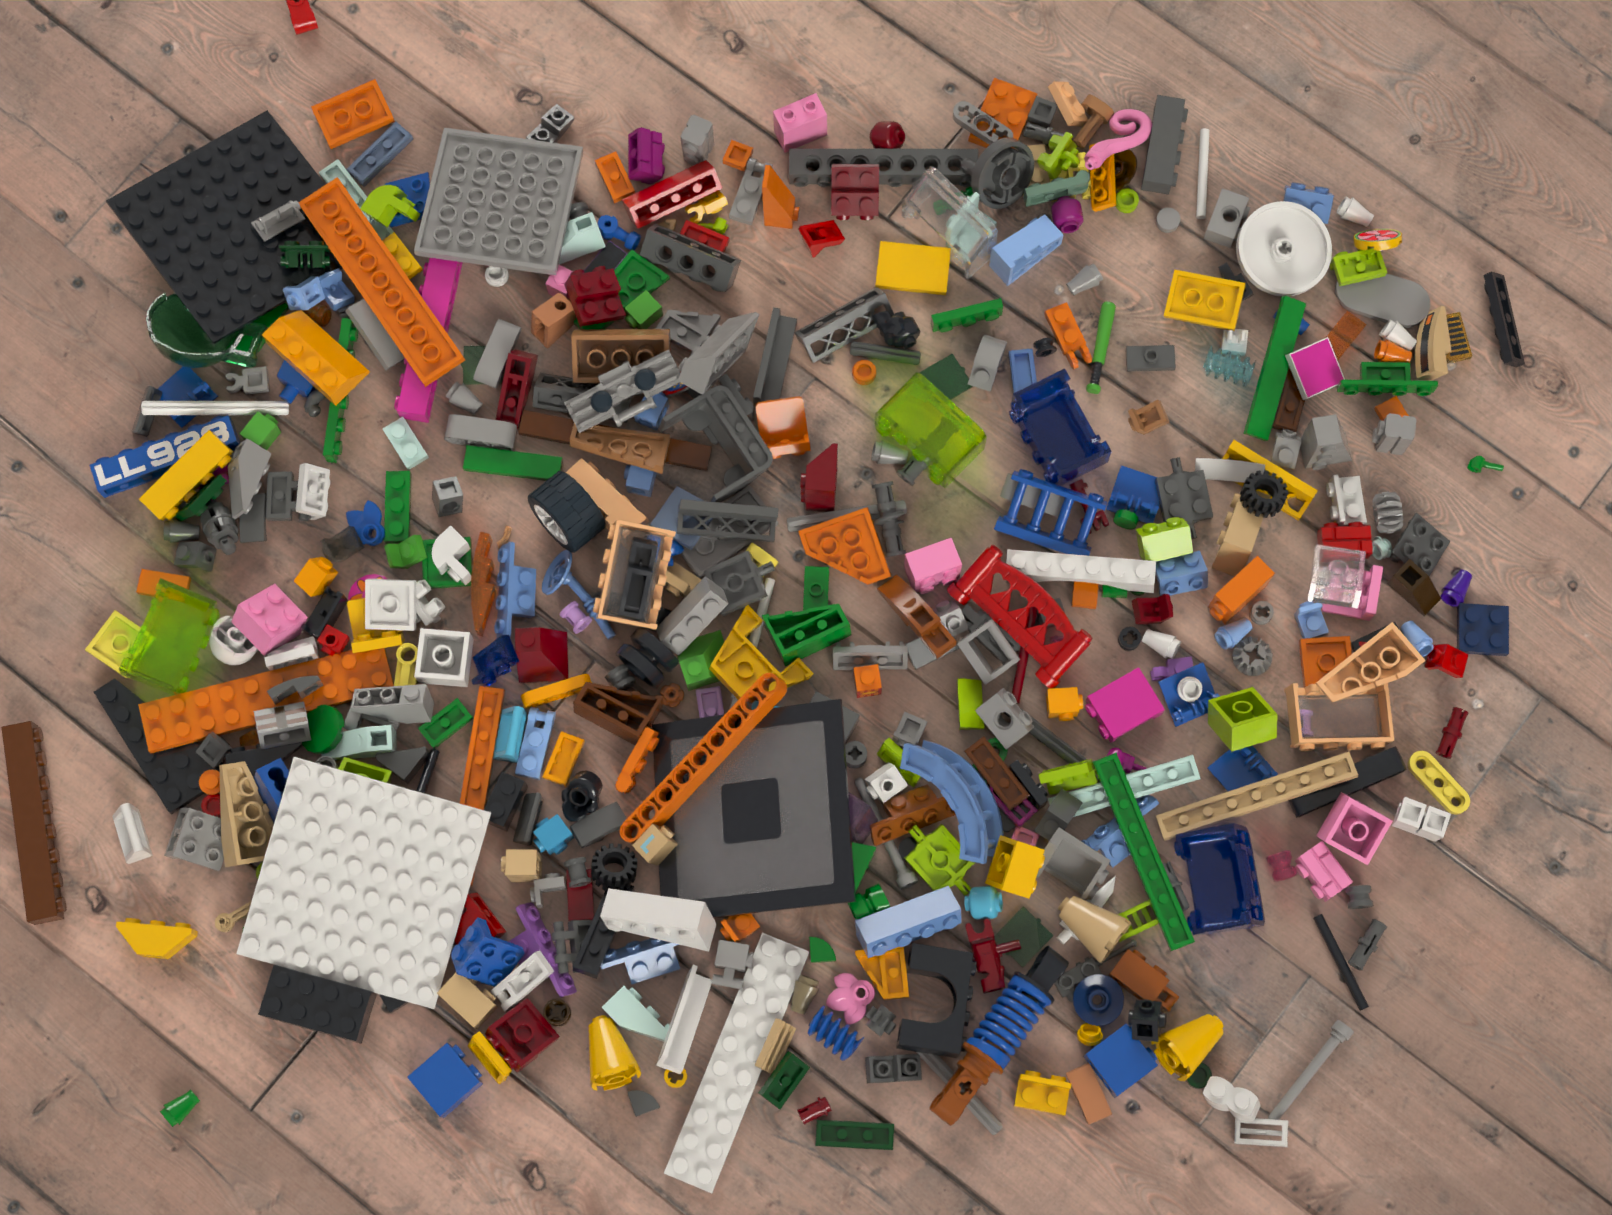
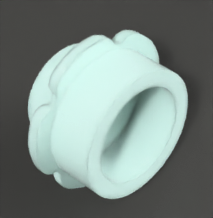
[1372,536,1392,560]

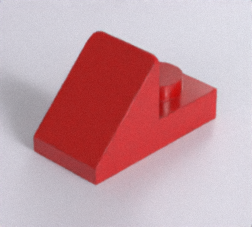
[798,220,845,258]

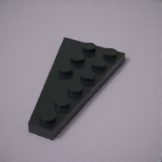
[94,678,224,815]

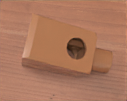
[531,293,576,349]

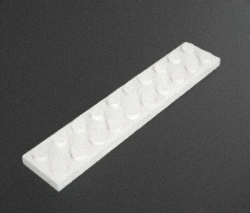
[664,933,809,1193]

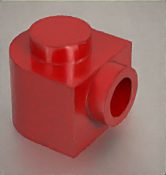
[317,624,350,657]

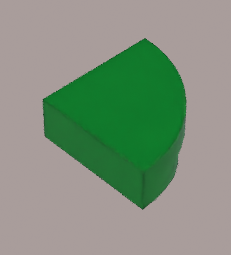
[809,937,836,963]

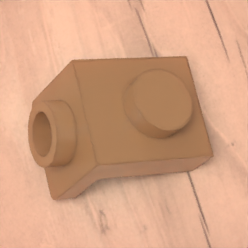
[1128,400,1170,435]

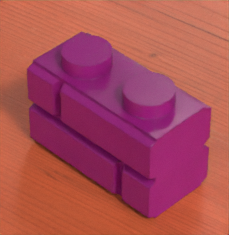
[628,127,665,185]

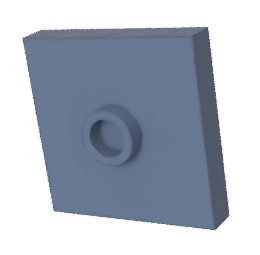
[650,486,713,550]

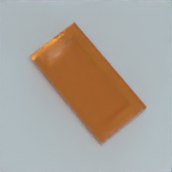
[1325,311,1367,361]

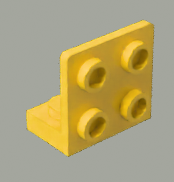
[347,598,405,653]

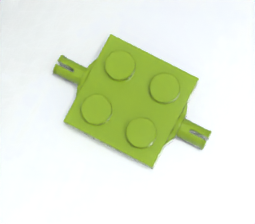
[904,824,976,896]

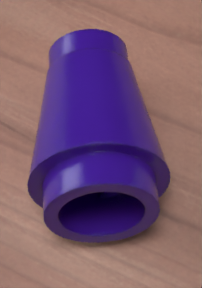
[1441,569,1472,607]

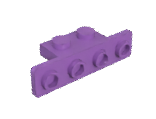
[508,902,577,998]

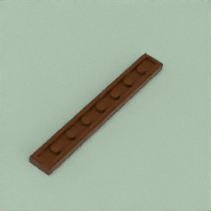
[518,410,712,471]

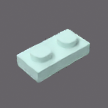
[383,417,429,470]

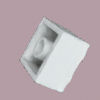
[414,628,474,687]

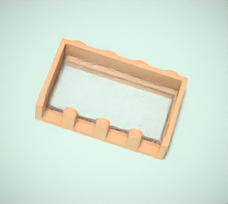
[593,520,676,630]
[1284,683,1394,751]

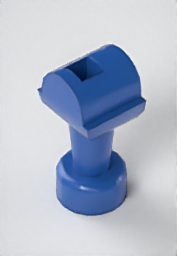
[598,215,642,251]

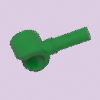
[1467,456,1504,473]

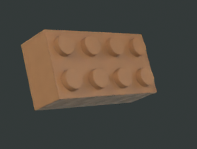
[571,329,671,383]

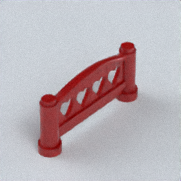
[947,545,1093,689]

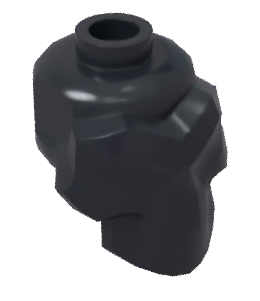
[872,311,921,349]
[561,770,603,822]

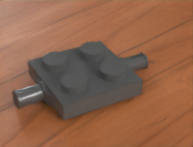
[1155,457,1213,539]
[704,551,775,616]

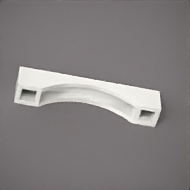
[1006,549,1156,593]

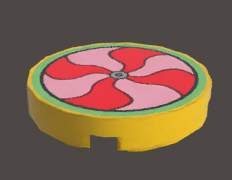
[1353,229,1402,251]

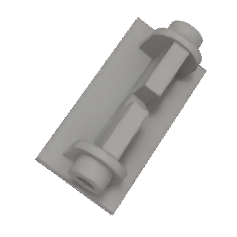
[251,200,305,242]

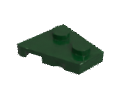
[174,474,227,521]

